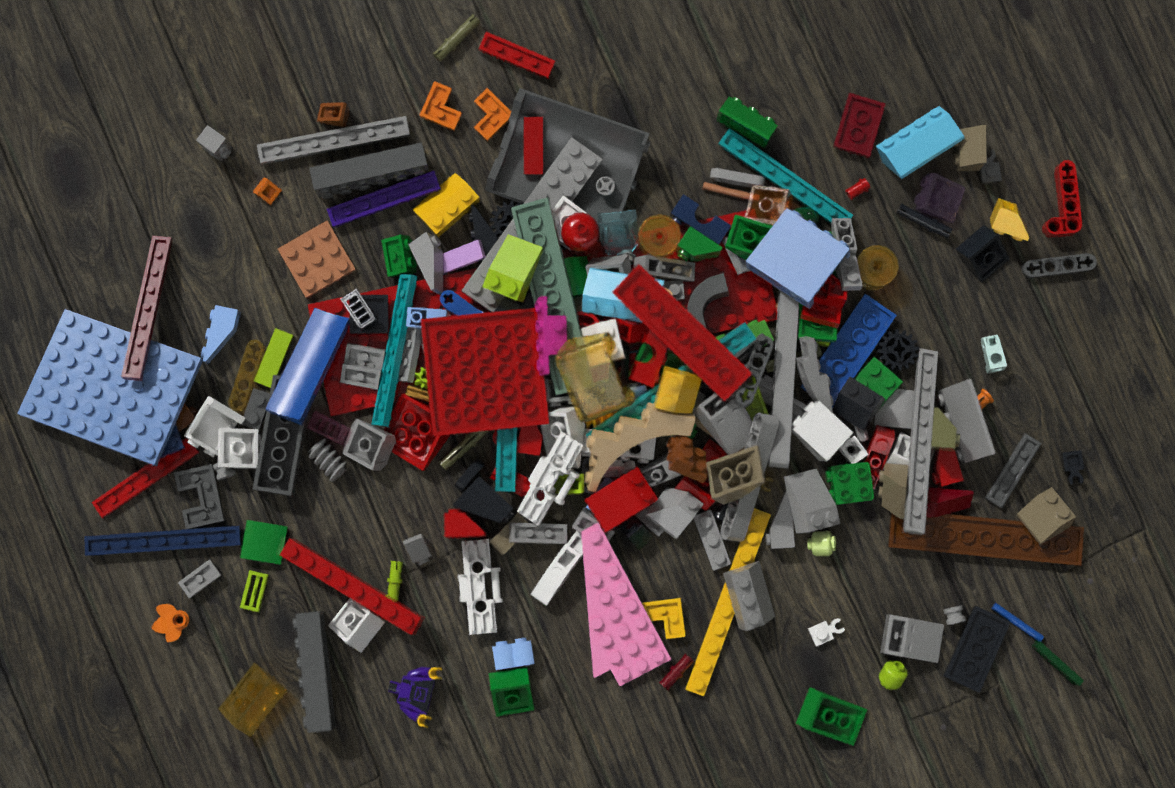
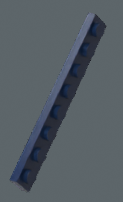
[84,526,242,556]

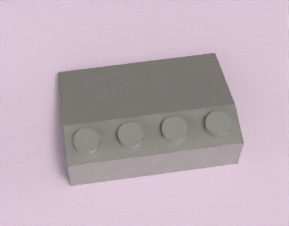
[937,379,995,464]

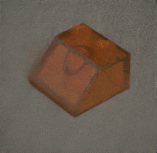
[745,185,793,226]

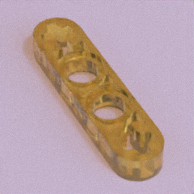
[228,340,265,412]

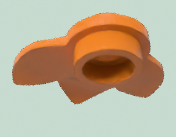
[152,604,190,642]

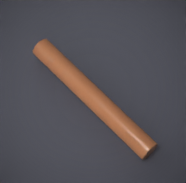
[703,182,759,202]

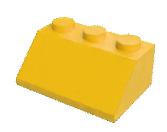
[413,173,480,238]

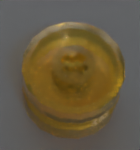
[638,214,681,258]
[857,245,899,290]

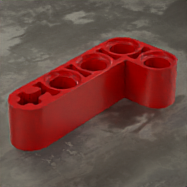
[1042,160,1082,238]

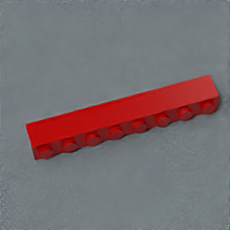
[280,538,425,635]

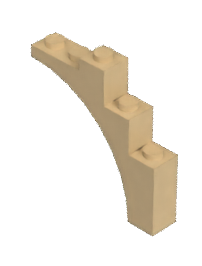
[584,403,696,492]

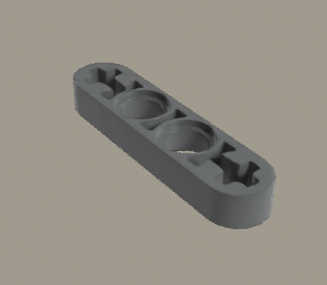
[1021,253,1097,278]
[735,336,773,408]

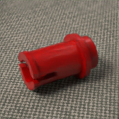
[845,178,871,200]

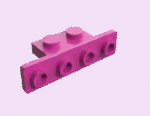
[535,296,567,375]

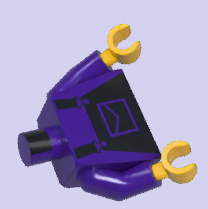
[388,667,442,728]

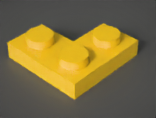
[642,598,685,639]

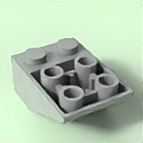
[693,392,752,455]
[880,614,944,663]

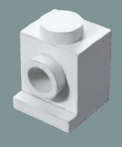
[839,436,868,464]

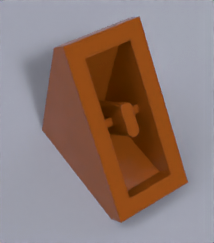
[317,102,350,128]

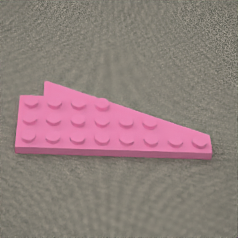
[581,523,671,686]

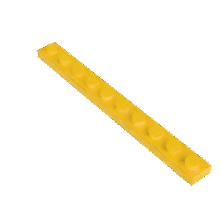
[685,508,771,696]

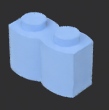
[492,637,534,670]

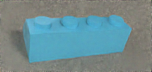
[876,106,965,179]
[582,268,665,323]

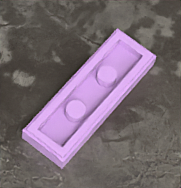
[443,240,486,275]

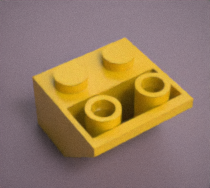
[990,198,1029,241]

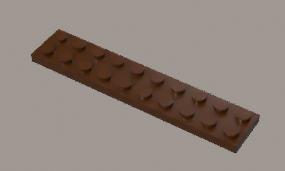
[888,513,1084,566]

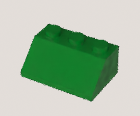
[716,97,778,149]

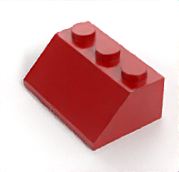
[444,509,487,539]

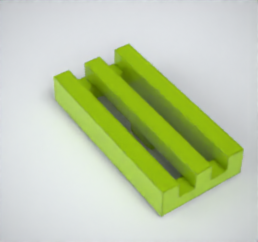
[240,570,269,612]

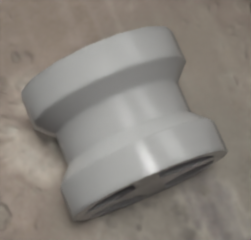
[596,176,615,196]
[213,463,236,480]
[943,605,966,625]

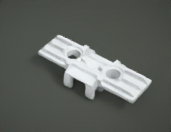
[517,432,584,526]
[457,539,503,635]

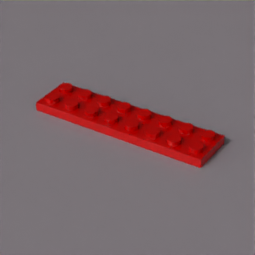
[612,264,752,401]

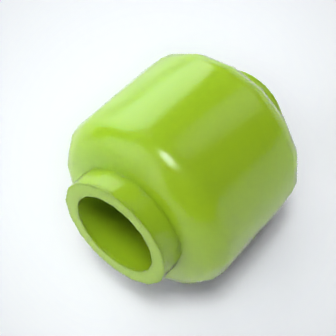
[879,661,908,690]

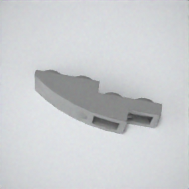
[831,218,863,291]
[796,336,833,412]

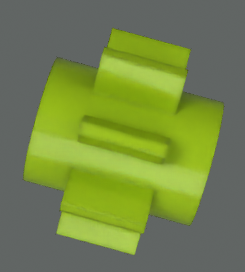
[415,367,427,391]

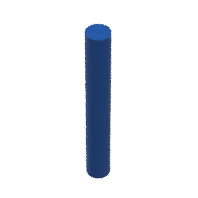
[991,603,1044,641]

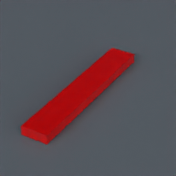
[91,437,200,519]

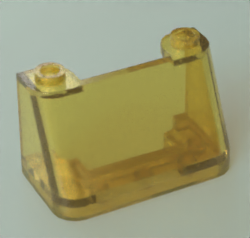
[556,332,635,422]

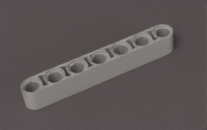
[721,413,779,542]

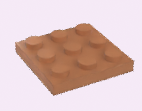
[278,221,356,298]

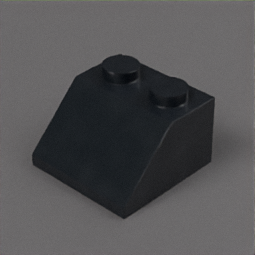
[955,225,1010,283]
[832,376,885,432]

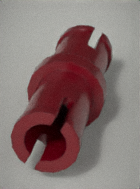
[659,653,694,690]

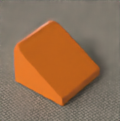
[253,177,282,205]

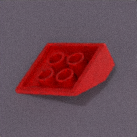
[384,393,450,471]

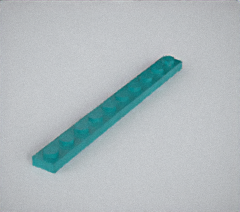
[586,322,756,438]

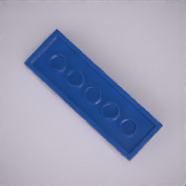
[800,294,897,409]

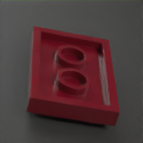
[833,93,886,158]

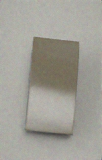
[489,513,528,556]

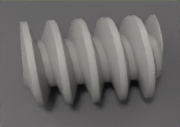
[308,439,348,482]

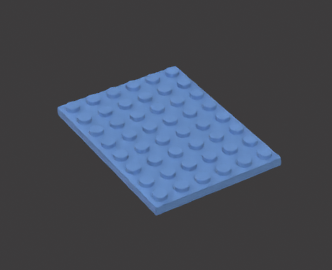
[17,309,203,467]

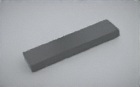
[985,433,1042,508]

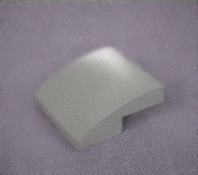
[340,343,386,390]
[874,389,914,429]

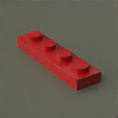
[479,32,555,79]

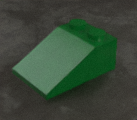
[725,215,772,261]
[796,687,867,746]

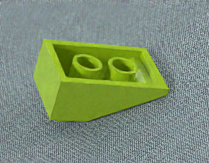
[482,234,544,302]

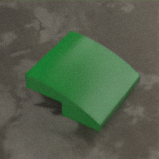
[240,520,288,565]

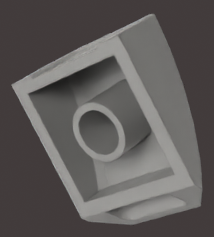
[342,418,396,471]

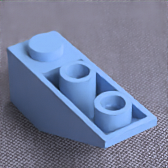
[201,305,241,364]

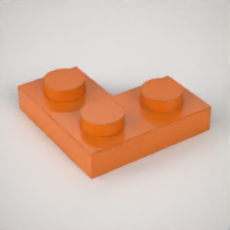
[419,81,462,131]
[474,88,511,142]

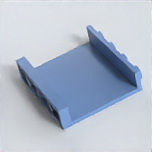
[746,208,850,309]

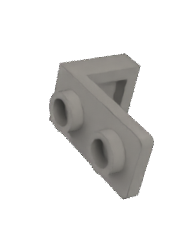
[545,379,585,407]

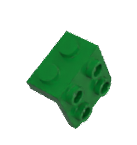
[825,462,874,505]

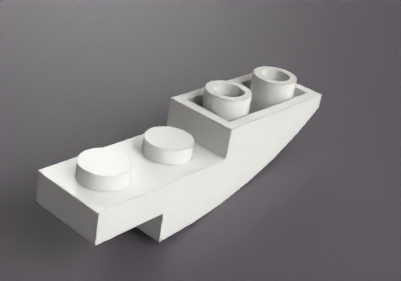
[531,531,583,606]

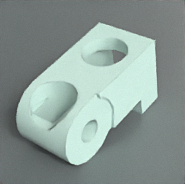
[981,335,1007,374]

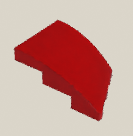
[801,274,848,329]

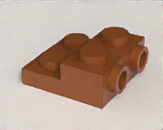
[667,435,707,483]

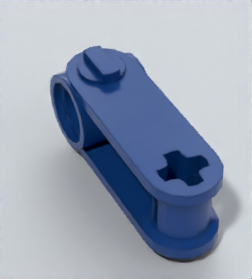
[440,290,483,316]

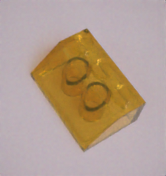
[218,662,287,737]

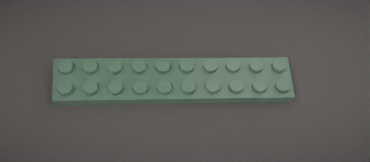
[511,197,595,395]

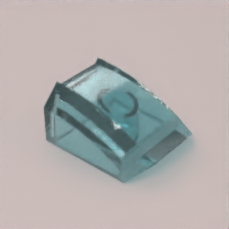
[597,209,638,255]

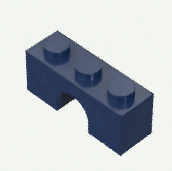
[670,194,731,245]

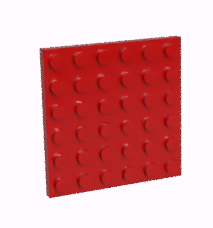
[420,308,549,436]

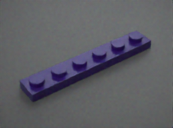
[327,171,441,228]

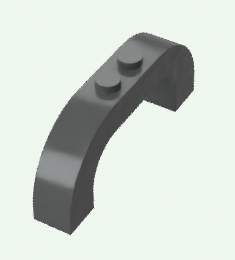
[687,273,753,389]

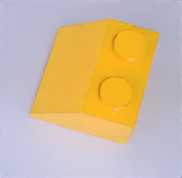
[654,366,702,414]

